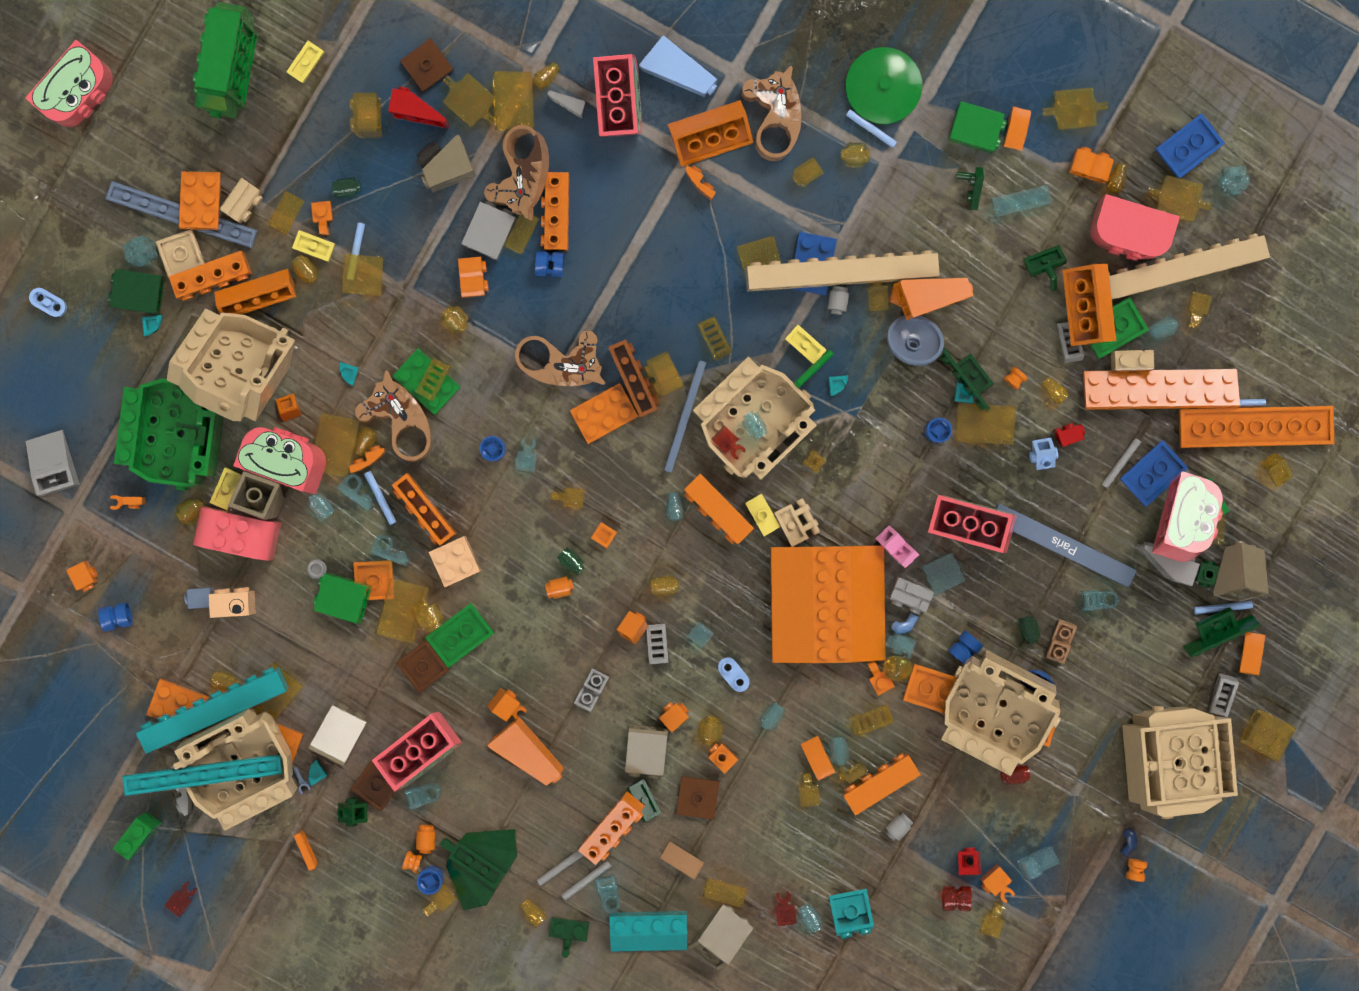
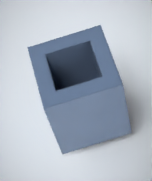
[184,587,214,609]

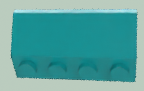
[610,911,687,952]

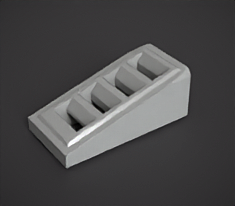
[547,91,586,118]
[1057,322,1084,364]
[647,624,668,664]
[1209,673,1239,717]

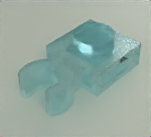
[515,438,537,472]

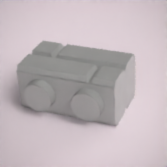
[889,577,934,615]

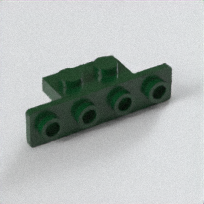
[940,348,994,413]
[1183,607,1260,658]

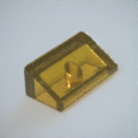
[268,191,304,235]

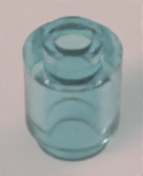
[1148,316,1179,341]
[742,411,768,441]
[307,492,335,521]
[759,701,786,731]
[829,736,850,765]
[797,903,823,933]

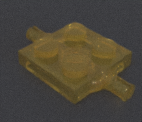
[442,73,497,128]
[1042,87,1109,131]
[1147,175,1212,222]

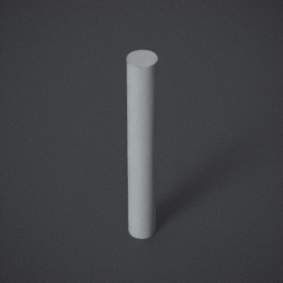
[1101,438,1141,489]
[537,851,584,886]
[561,860,612,901]

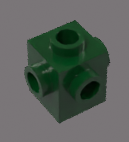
[1194,560,1220,588]
[337,798,367,827]

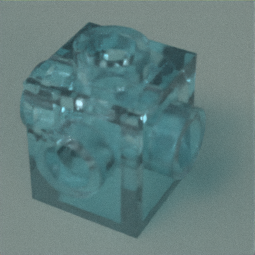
[1220,166,1250,195]
[123,235,158,267]

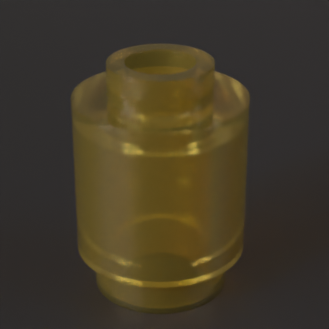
[291,255,319,284]
[650,575,679,596]
[210,670,241,692]

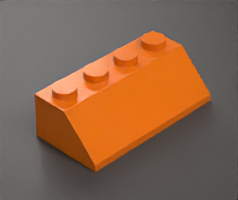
[668,100,754,167]
[1062,264,1116,346]

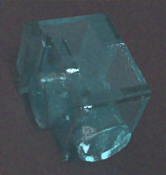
[885,632,916,659]

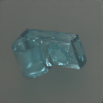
[337,474,374,511]
[370,534,411,566]
[1016,845,1060,881]

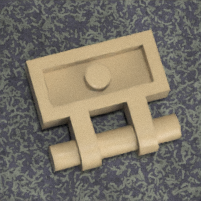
[774,498,820,547]

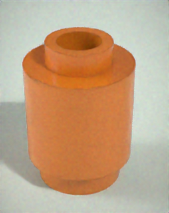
[545,576,574,599]
[416,825,436,854]

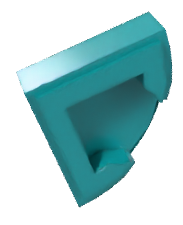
[142,315,163,336]
[339,362,359,386]
[828,375,848,396]
[954,382,974,404]
[308,759,328,786]

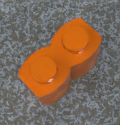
[1068,147,1114,184]
[458,257,489,298]

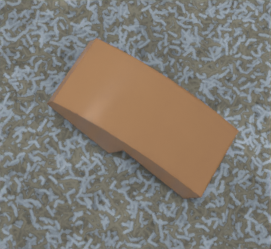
[1046,619,1077,664]
[660,842,705,879]

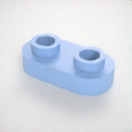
[29,288,67,317]
[718,657,749,692]

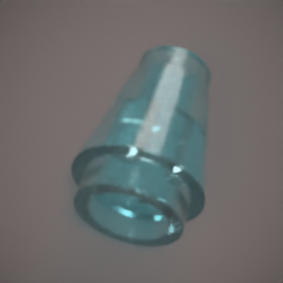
[666,492,685,521]

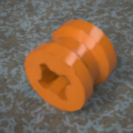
[1003,366,1028,390]
[402,851,423,874]

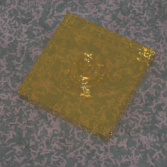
[737,236,782,277]
[342,254,383,296]

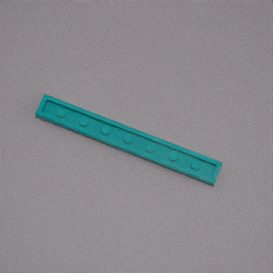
[122,754,283,796]

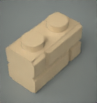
[220,178,263,224]
[1111,350,1154,371]

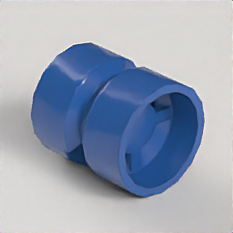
[535,251,564,277]
[924,418,952,443]
[480,436,507,461]
[98,602,133,632]
[947,630,984,664]
[417,865,444,895]

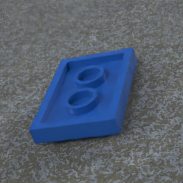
[1155,113,1225,179]
[792,232,837,296]
[1119,440,1188,507]

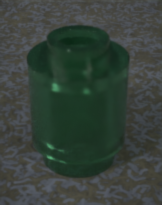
[332,177,361,198]
[557,547,585,576]
[1018,615,1041,644]

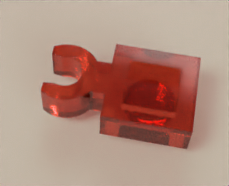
[711,425,746,460]
[164,881,198,917]
[775,891,797,926]

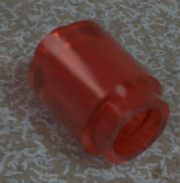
[1000,764,1030,785]

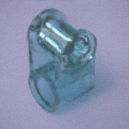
[1081,590,1119,611]
[403,783,442,810]
[595,874,620,913]

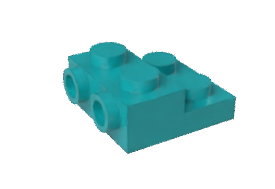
[829,889,874,939]

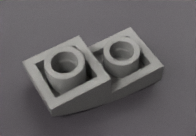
[574,668,609,713]
[176,788,192,816]

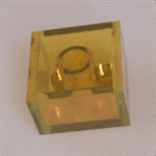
[350,93,382,138]
[645,351,684,398]
[1239,708,1296,762]

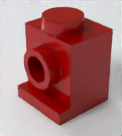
[1053,423,1085,447]
[958,848,981,875]

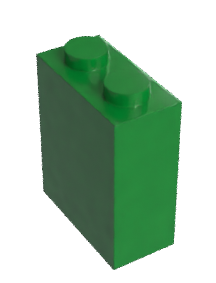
[948,101,1007,154]
[313,573,372,624]
[113,812,162,860]

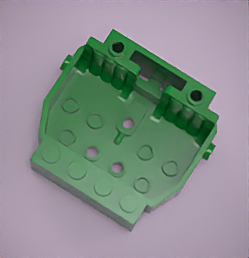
[193,2,258,119]
[114,378,224,491]

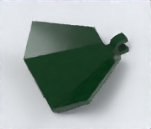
[439,829,517,910]

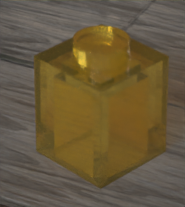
[792,157,824,188]

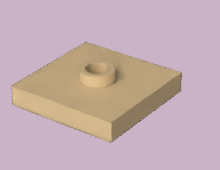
[156,229,205,278]

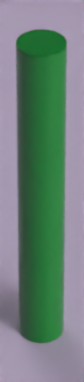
[794,350,834,388]

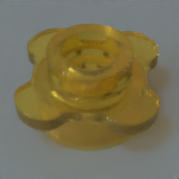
[803,450,826,473]

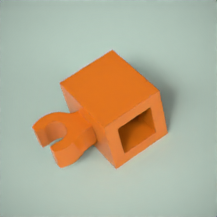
[487,688,527,722]
[980,864,1015,903]

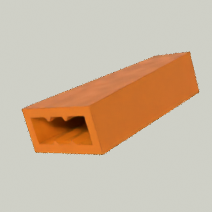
[894,278,974,321]
[487,717,564,786]

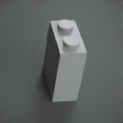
[462,201,517,261]

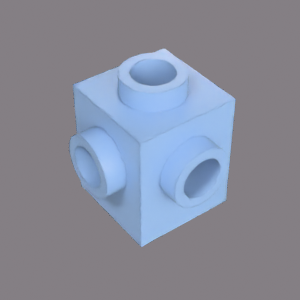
[1029,438,1058,470]

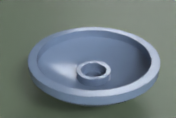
[887,316,944,366]

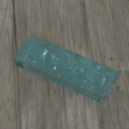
[991,185,1052,218]

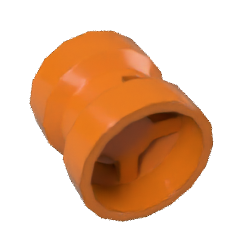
[1125,858,1148,882]

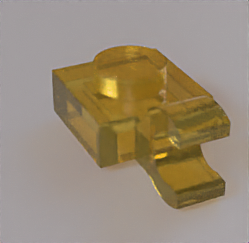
[1188,292,1212,328]
[551,487,585,508]
[798,772,821,808]
[423,884,457,916]
[980,902,1005,939]

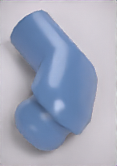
[891,613,919,634]

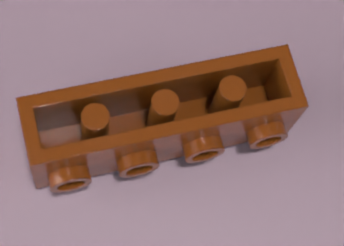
[608,339,659,418]

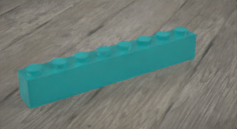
[136,667,289,754]

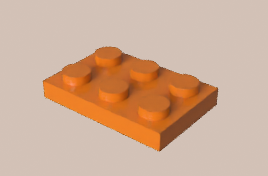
[179,171,221,230]
[570,383,638,444]

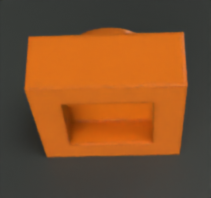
[591,522,617,548]

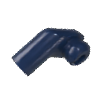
[1120,828,1138,858]

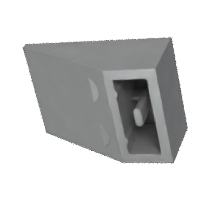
[26,430,80,496]
[1136,542,1200,586]

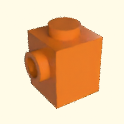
[66,561,98,592]
[617,611,648,645]
[659,702,689,732]
[708,742,738,774]

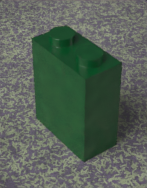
[108,269,165,315]

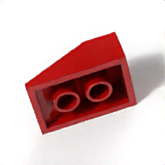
[388,87,450,129]

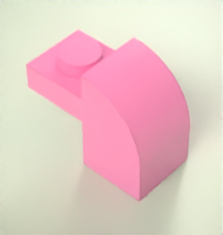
[875,526,919,568]

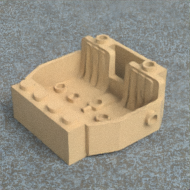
[167,309,295,421]
[693,356,817,480]
[941,650,1061,776]
[1122,706,1238,819]
[172,707,297,831]

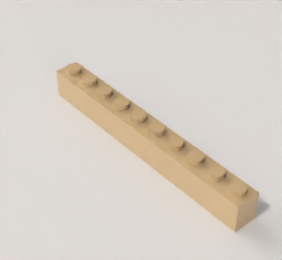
[1109,233,1270,300]
[745,251,940,292]

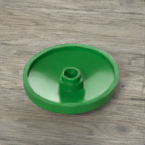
[845,47,922,125]

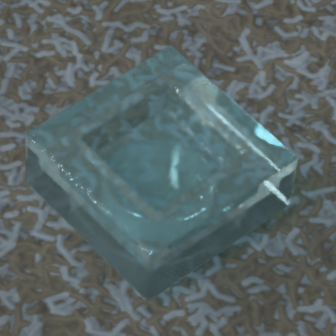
[687,621,714,648]

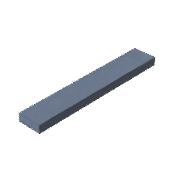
[665,361,706,473]

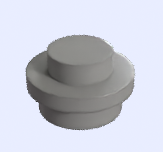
[307,559,327,579]

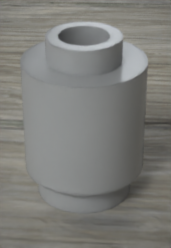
[828,286,849,315]
[885,812,913,841]

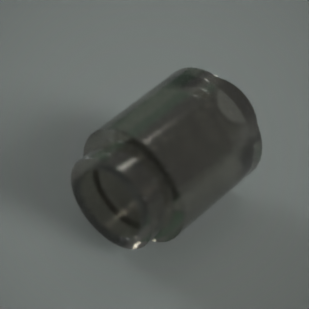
[416,141,442,169]

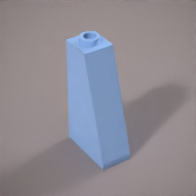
[639,35,717,97]

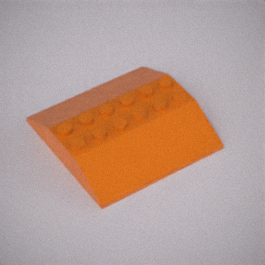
[770,545,886,663]

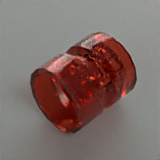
[942,886,972,912]

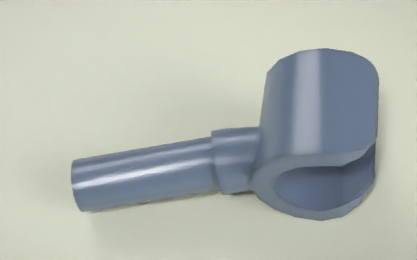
[293,767,311,794]

